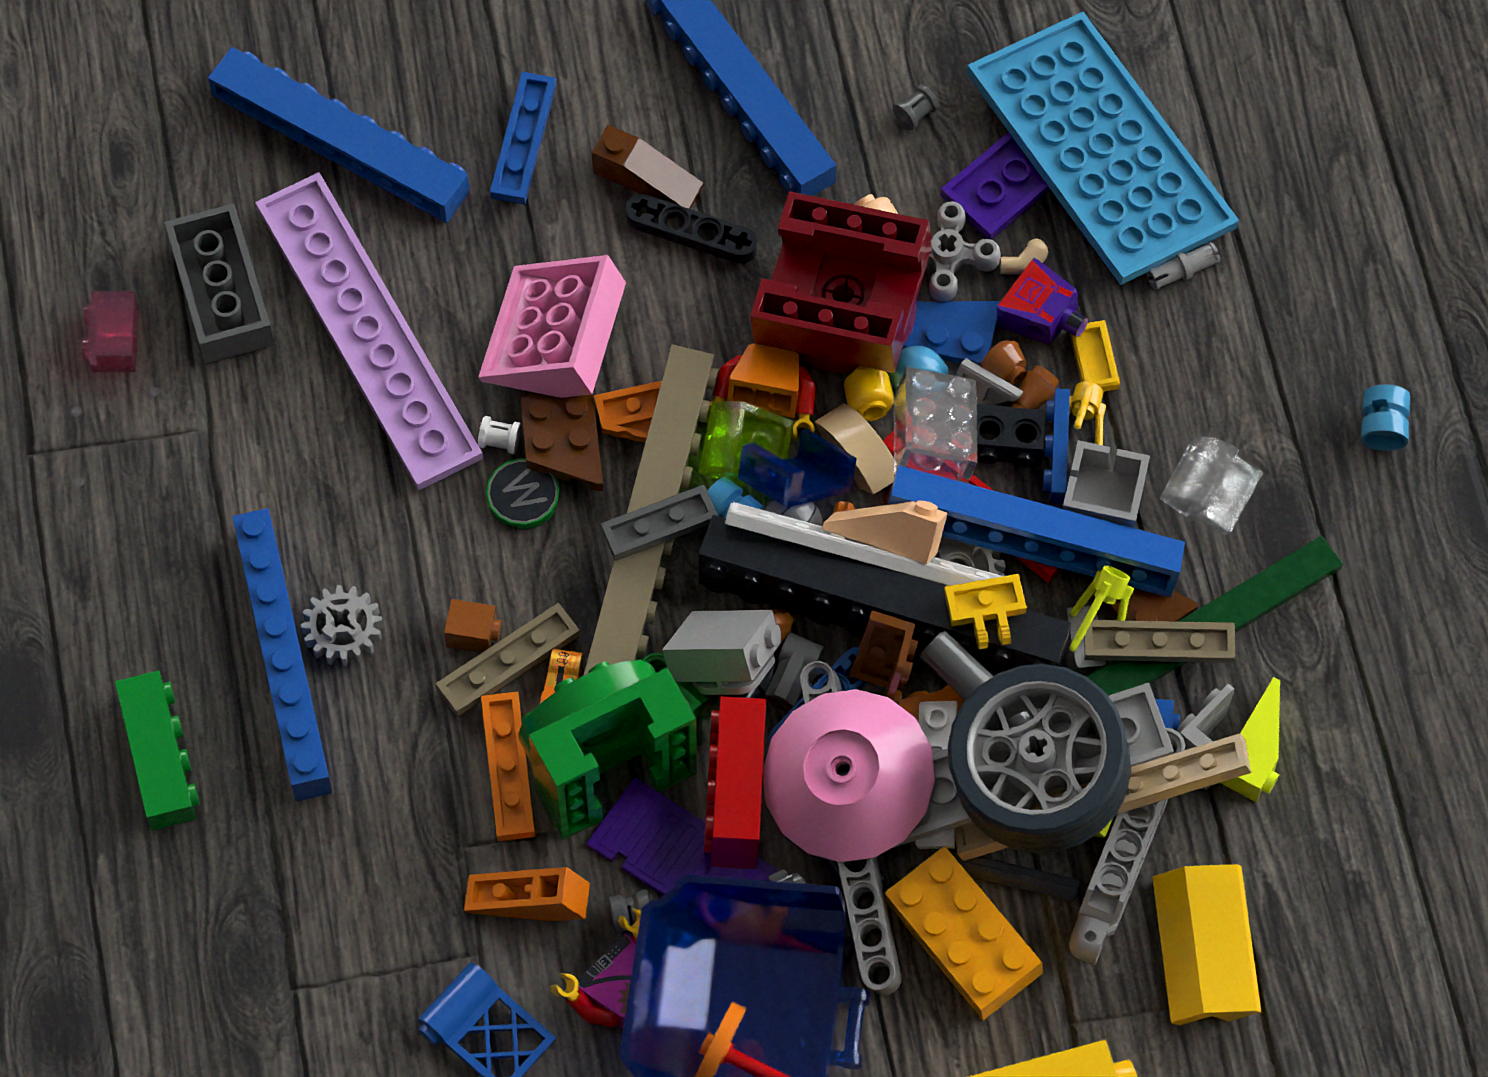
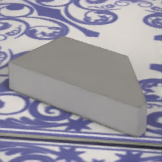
[949,358,1023,406]

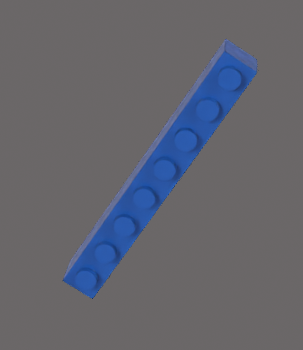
[645,0,837,196]
[208,47,470,223]
[887,465,1185,598]
[232,508,333,801]

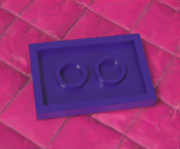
[940,132,1051,240]

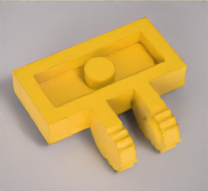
[944,574,1027,649]

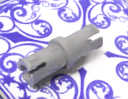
[1146,242,1220,290]

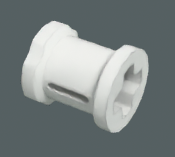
[478,416,521,454]

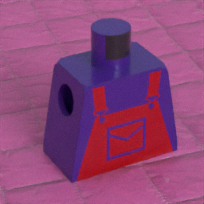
[996,258,1088,344]

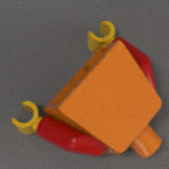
[706,344,815,443]

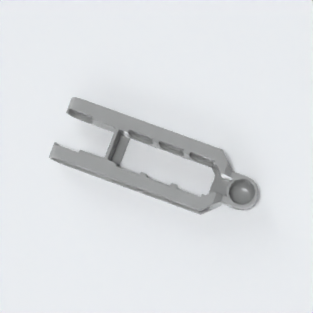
[1069,727,1185,965]

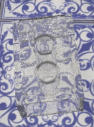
[894,367,977,484]

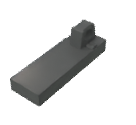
[601,485,718,561]

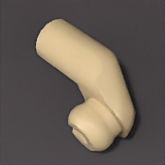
[1000,239,1048,275]

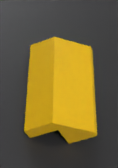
[1152,864,1261,1026]

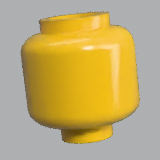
[844,366,894,421]

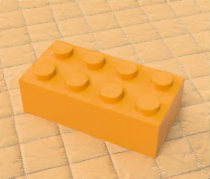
[885,846,1043,1021]

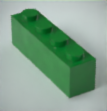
[115,670,200,831]

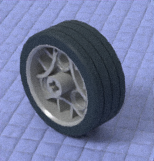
[948,664,1131,853]

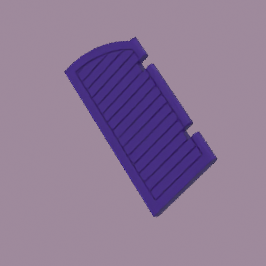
[586,778,779,926]

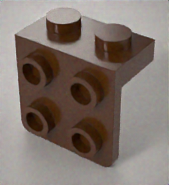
[850,611,918,705]

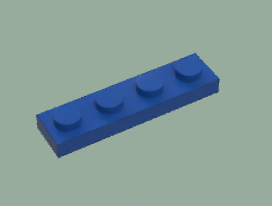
[490,72,557,205]

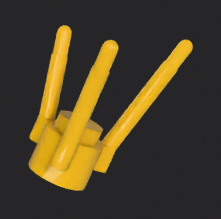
[1043,382,1106,452]

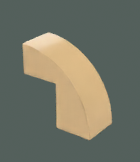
[814,403,898,494]

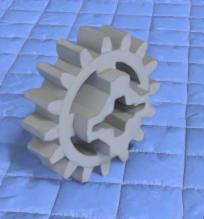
[301,585,383,666]

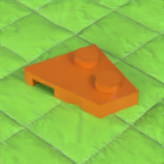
[594,381,662,443]

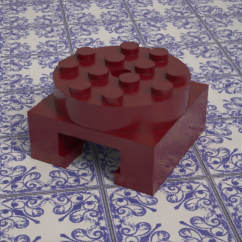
[750,191,932,373]

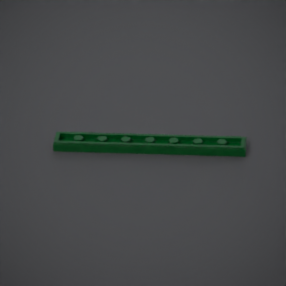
[1086,535,1343,696]

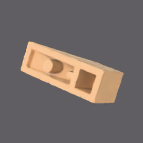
[822,501,948,564]

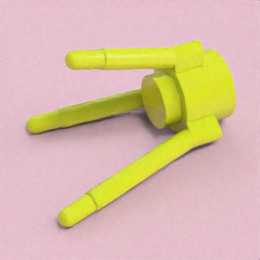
[1069,566,1134,652]

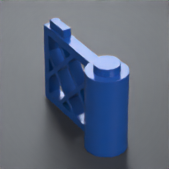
[417,962,556,1077]

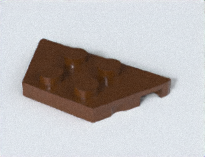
[520,392,603,491]

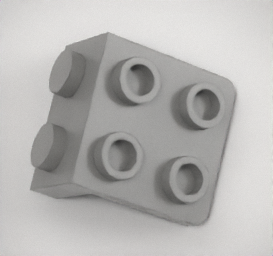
[1174,684,1235,790]

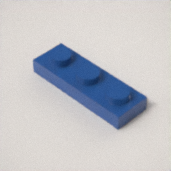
[1043,388,1070,505]

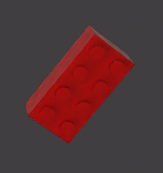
[704,696,766,869]

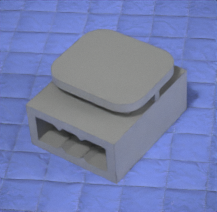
[662,610,781,695]

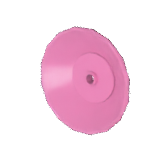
[762,689,935,862]

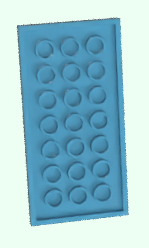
[966,12,1239,285]

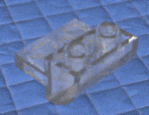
[1159,436,1262,535]

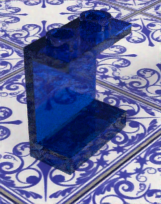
[738,429,857,508]

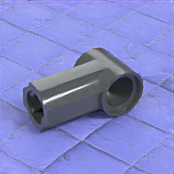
[765,633,825,711]

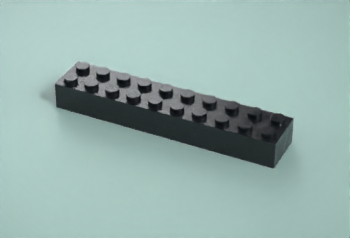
[699,515,1071,676]

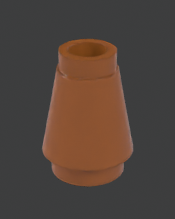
[1010,365,1059,409]

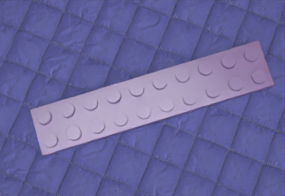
[256,173,483,491]

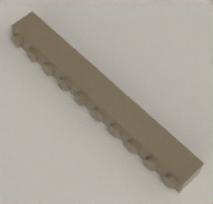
[584,344,719,675]

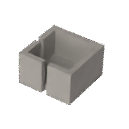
[1063,440,1150,528]

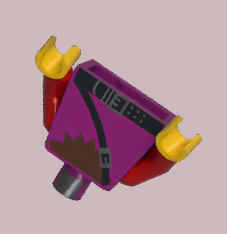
[550,908,669,1030]

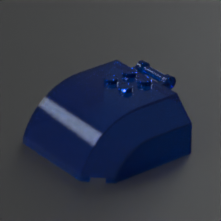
[619,874,870,1077]

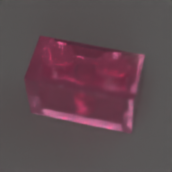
[82,291,139,372]

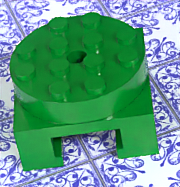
[518,660,697,840]

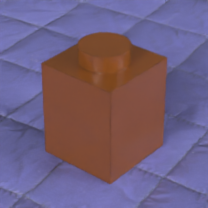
[444,599,502,653]

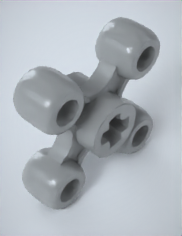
[928,201,1001,302]

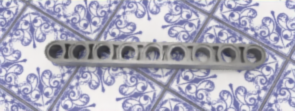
[800,661,901,995]

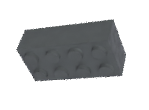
[165,203,274,364]

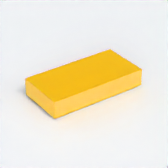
[1069,320,1120,392]

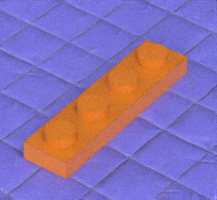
[481,692,535,841]

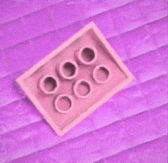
[478,255,626,398]

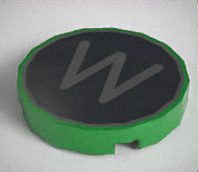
[486,458,560,530]

